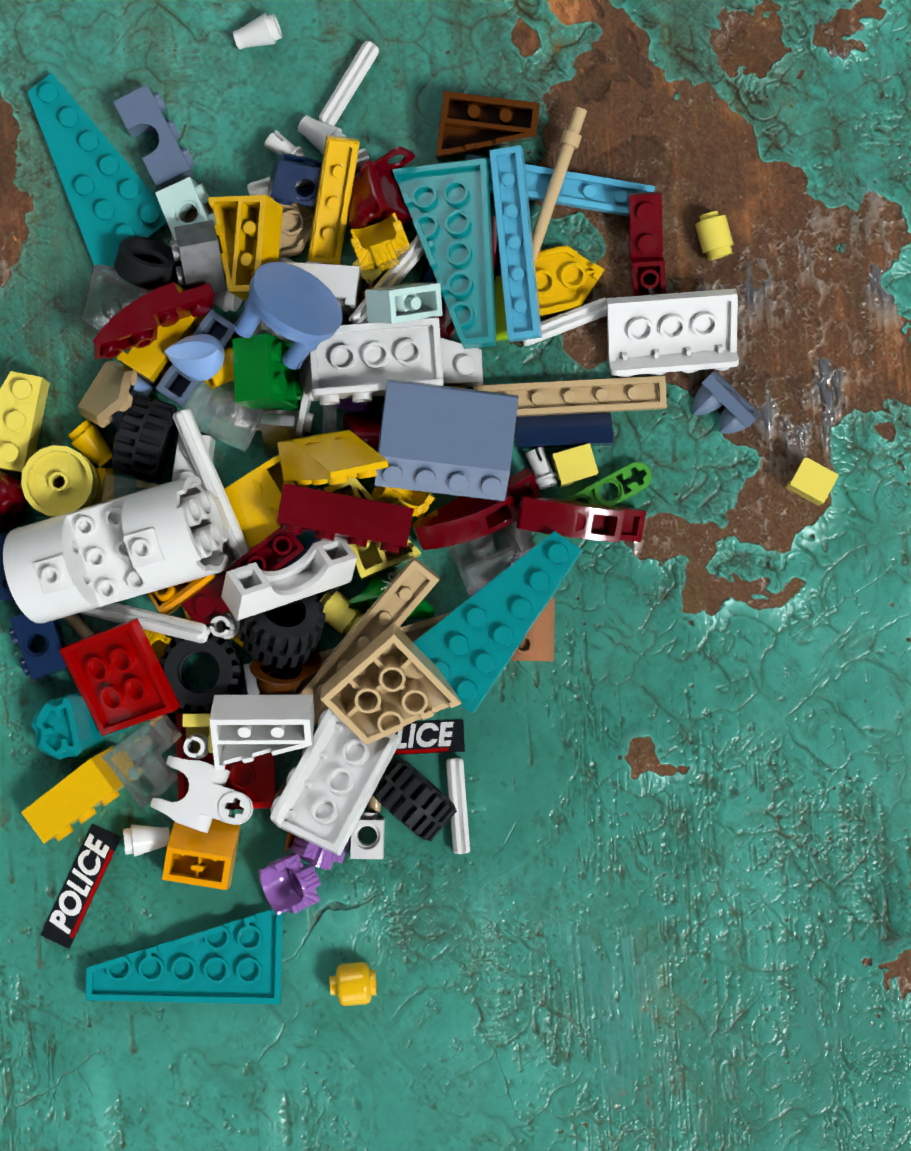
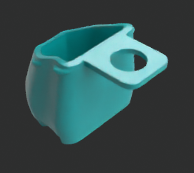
[31,694,131,760]

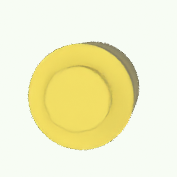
[695,211,734,261]
[319,591,363,635]

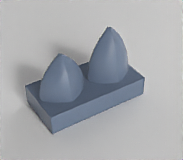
[692,370,761,434]

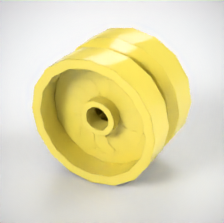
[21,445,100,518]

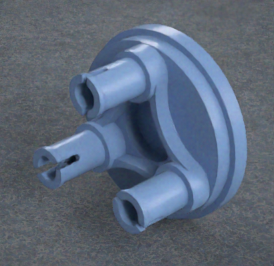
[233,262,342,370]

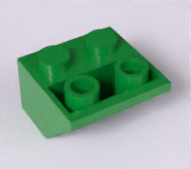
[232,333,303,411]

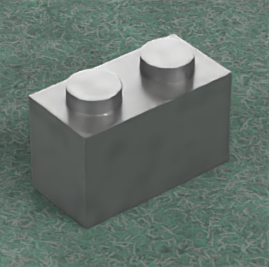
[170,220,227,293]

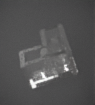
[102,714,183,808]

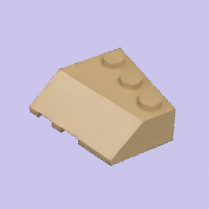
[321,622,462,745]

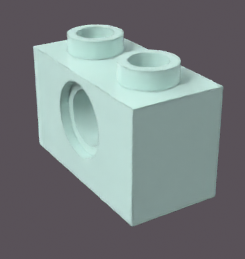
[155,177,220,243]
[365,283,443,324]

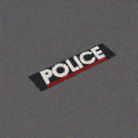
[394,720,465,755]
[41,824,121,949]

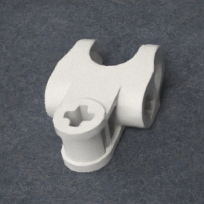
[150,756,254,833]

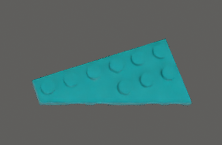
[27,73,168,280]
[392,158,497,349]
[413,531,583,713]
[85,909,284,1005]

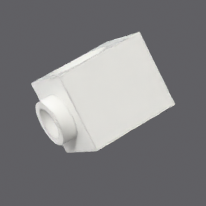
[350,811,385,859]

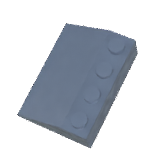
[374,379,519,501]

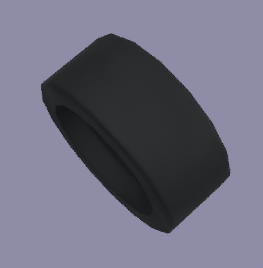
[114,236,179,290]

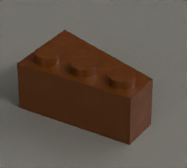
[436,91,540,159]

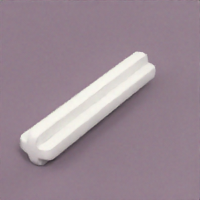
[319,41,379,126]
[522,298,607,346]
[446,758,470,854]

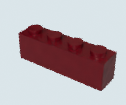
[276,483,414,554]

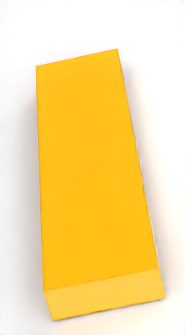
[307,135,360,265]

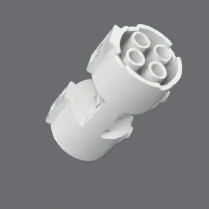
[3,475,229,624]

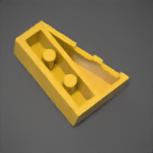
[208,195,283,301]
[116,283,208,386]
[21,744,140,843]

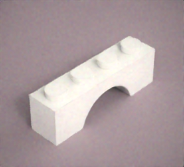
[221,536,358,621]

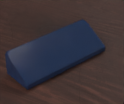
[516,413,614,449]

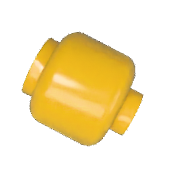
[329,962,377,1006]

